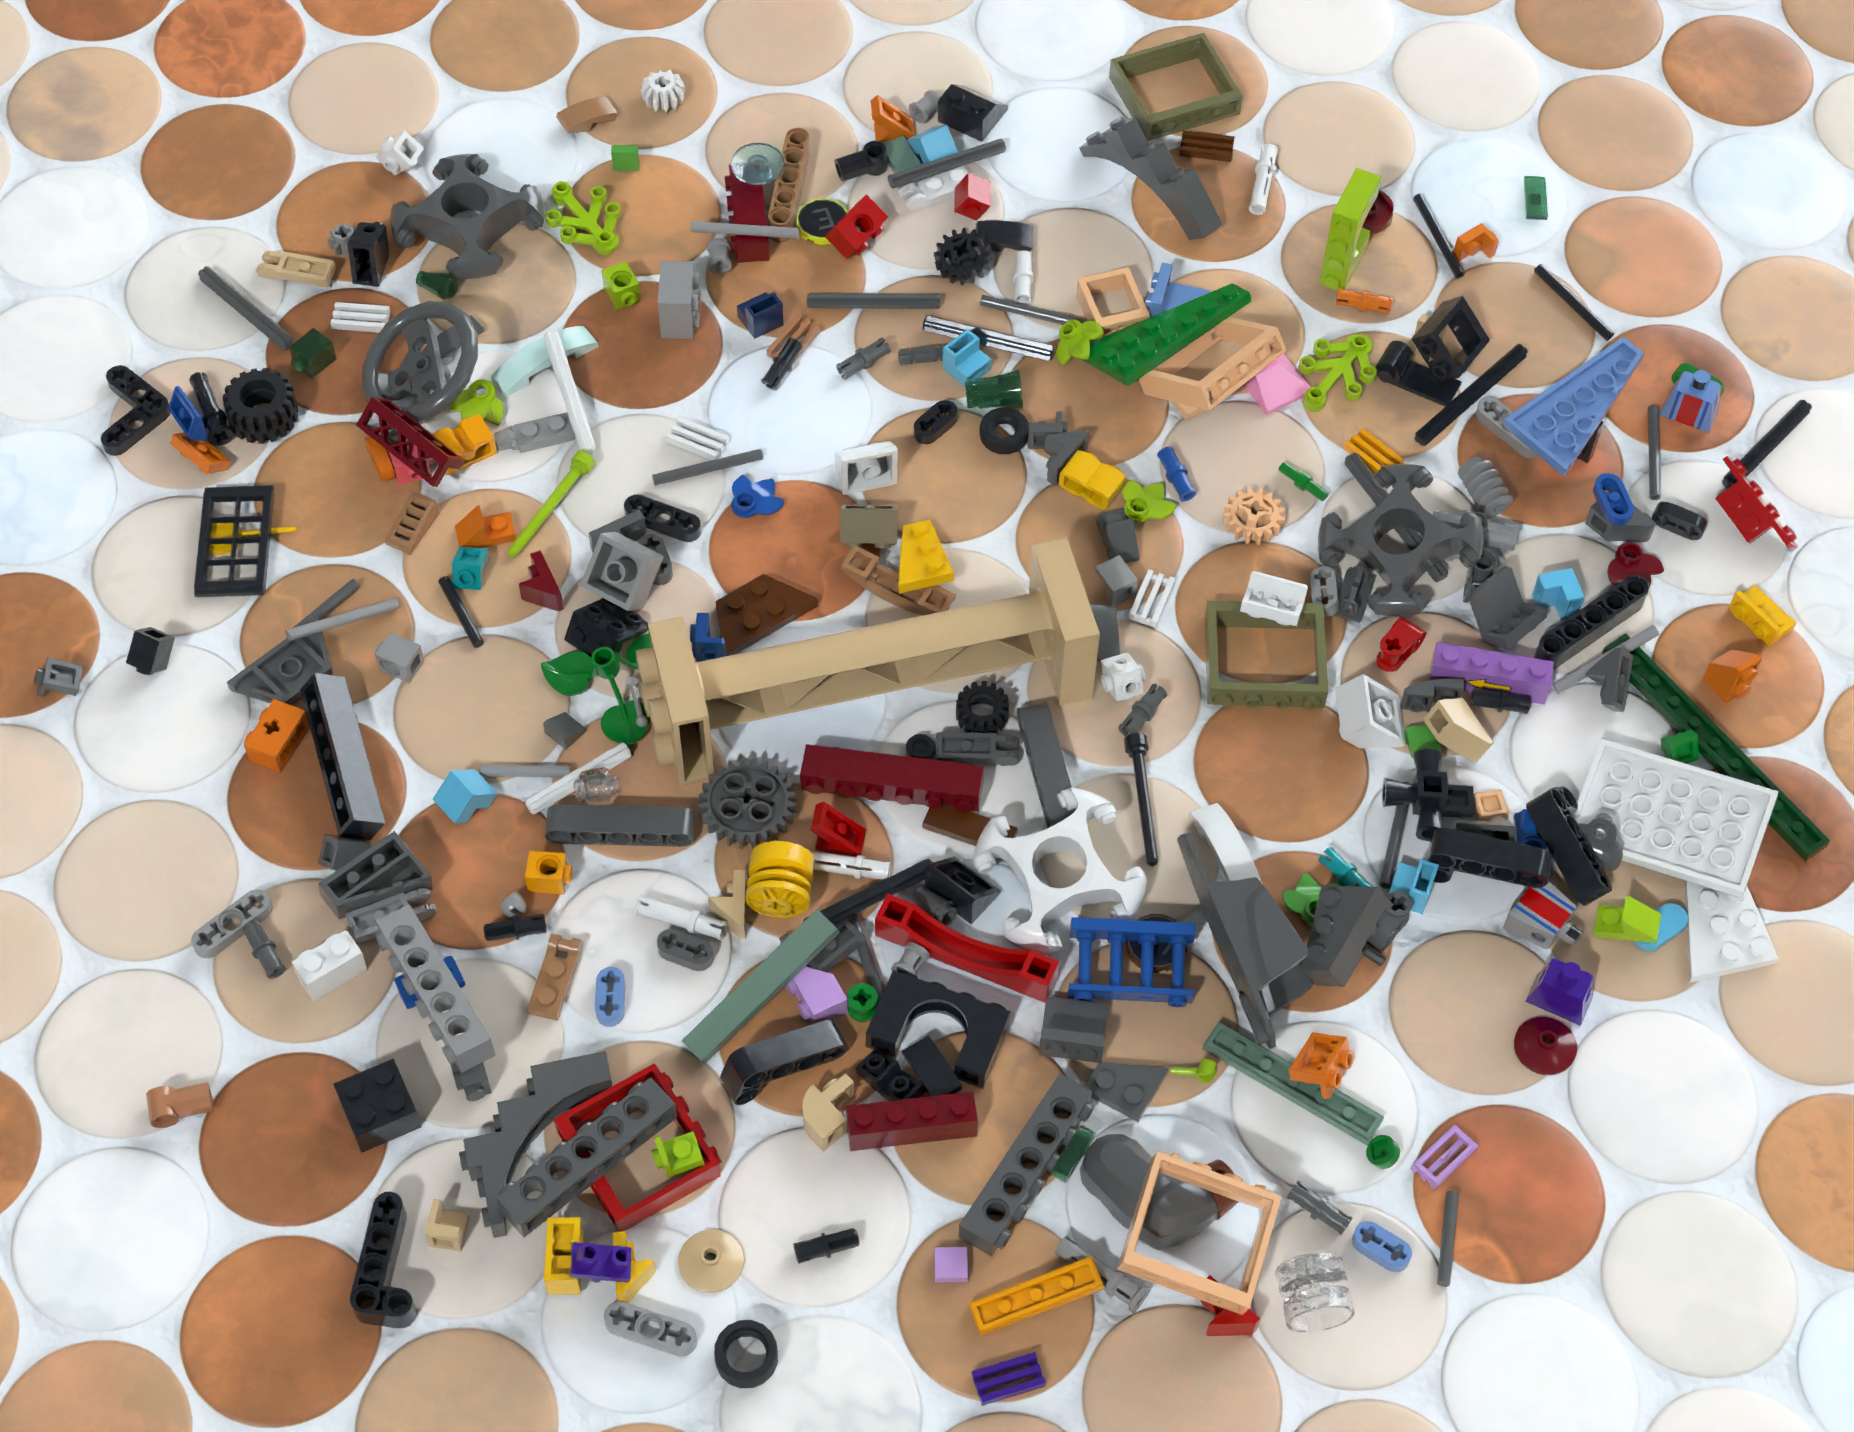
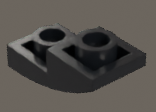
[976,220,1033,252]
[902,1035,963,1096]
[855,1048,926,1101]

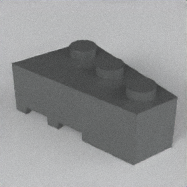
[318,831,433,919]

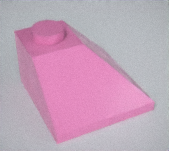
[1244,353,1311,414]

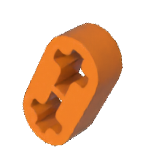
[364,436,396,482]

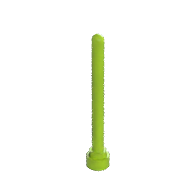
[508,450,596,558]

